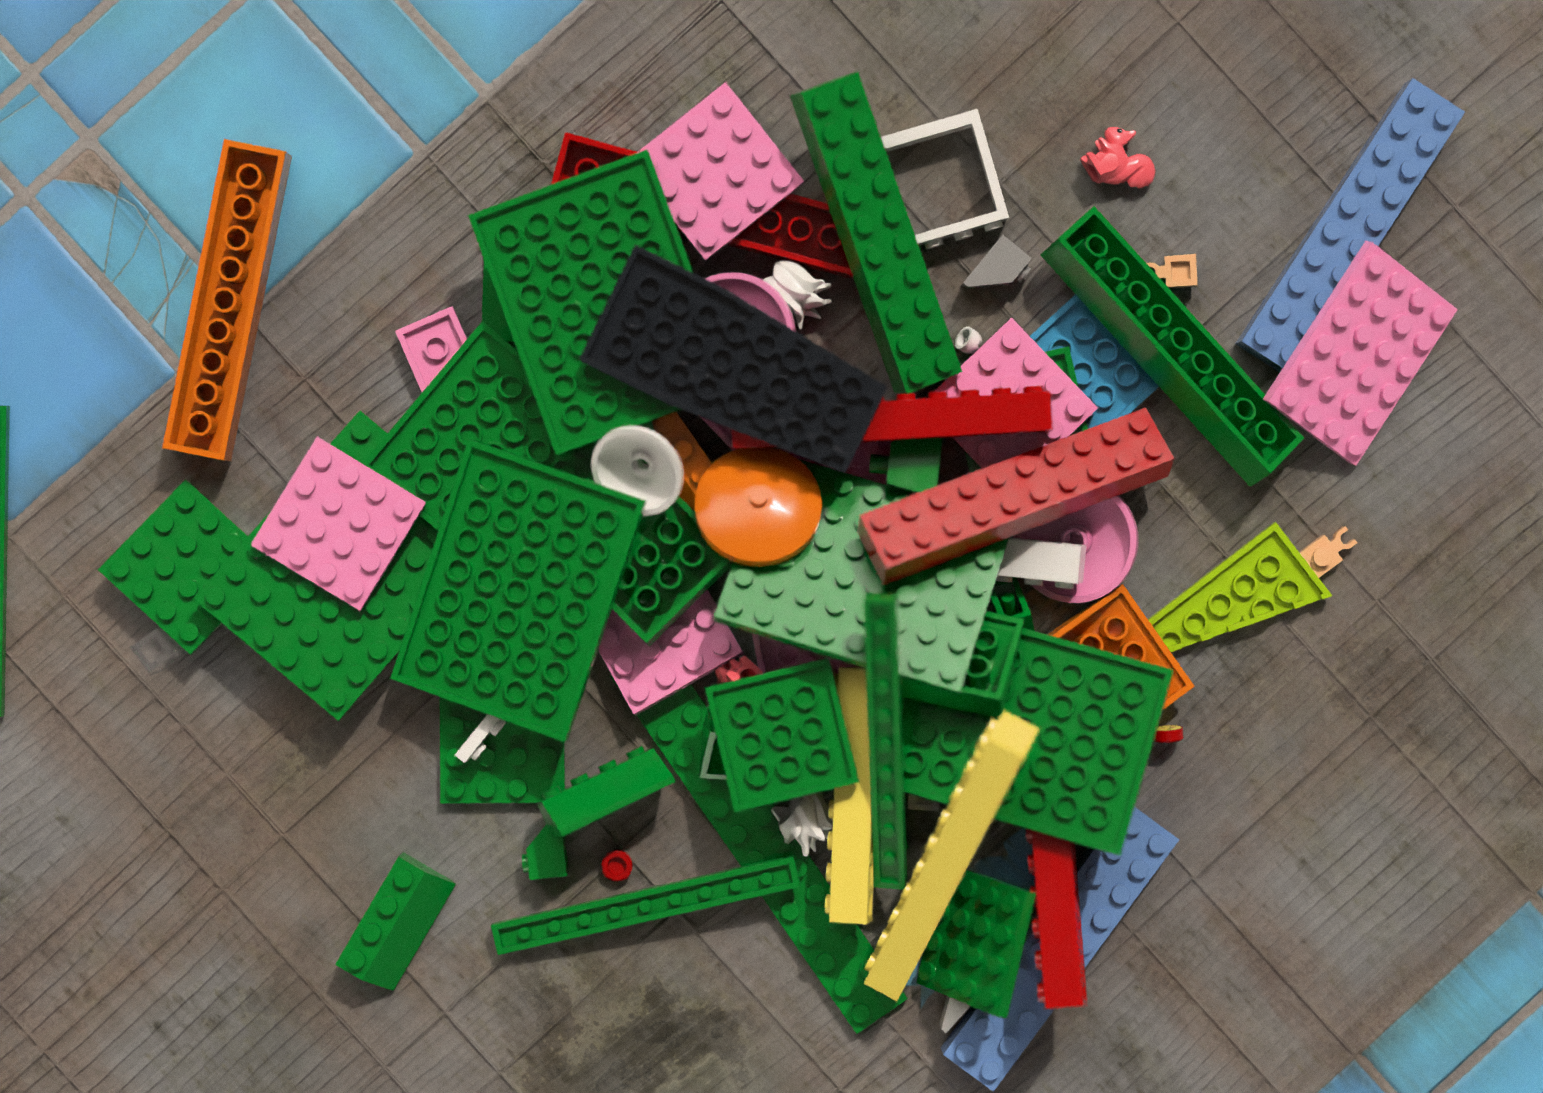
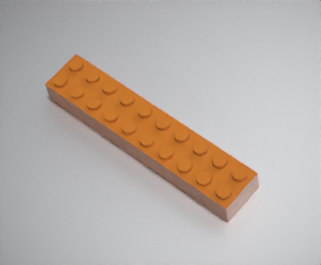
[162,139,292,461]

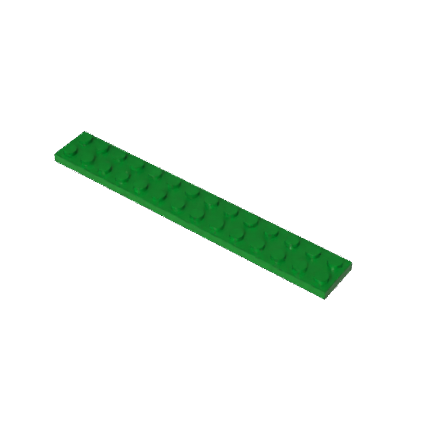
[610,675,908,1034]

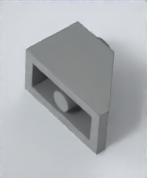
[961,235,1032,289]

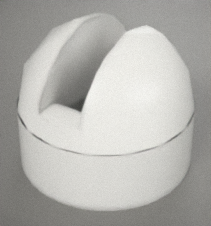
[955,326,982,354]

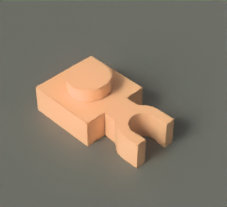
[1146,254,1198,289]
[1299,526,1357,578]

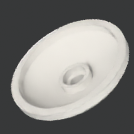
[591,426,684,516]

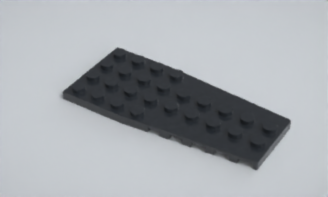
[579,245,887,473]

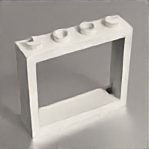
[881,109,1009,250]

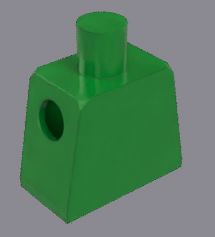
[869,438,942,495]

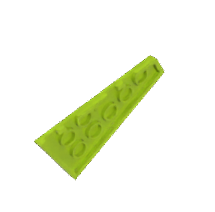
[1148,522,1332,652]

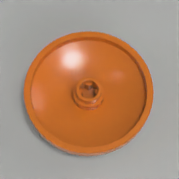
[695,447,822,567]

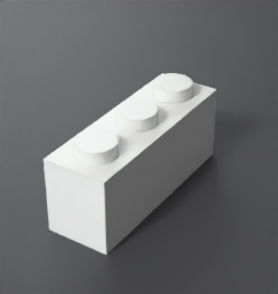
[996,537,1087,589]

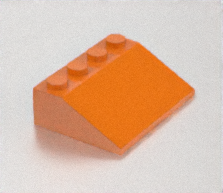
[1047,584,1195,710]

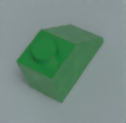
[990,577,1035,631]
[522,825,569,880]

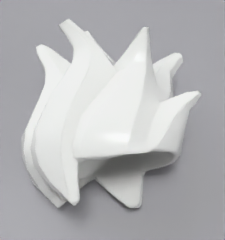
[763,259,832,329]
[771,792,833,857]

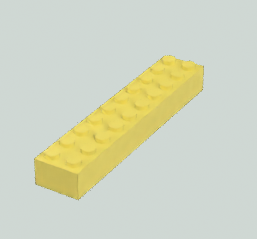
[864,711,1039,1001]

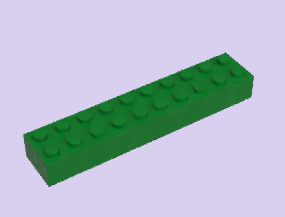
[790,71,962,394]
[1040,206,1304,487]

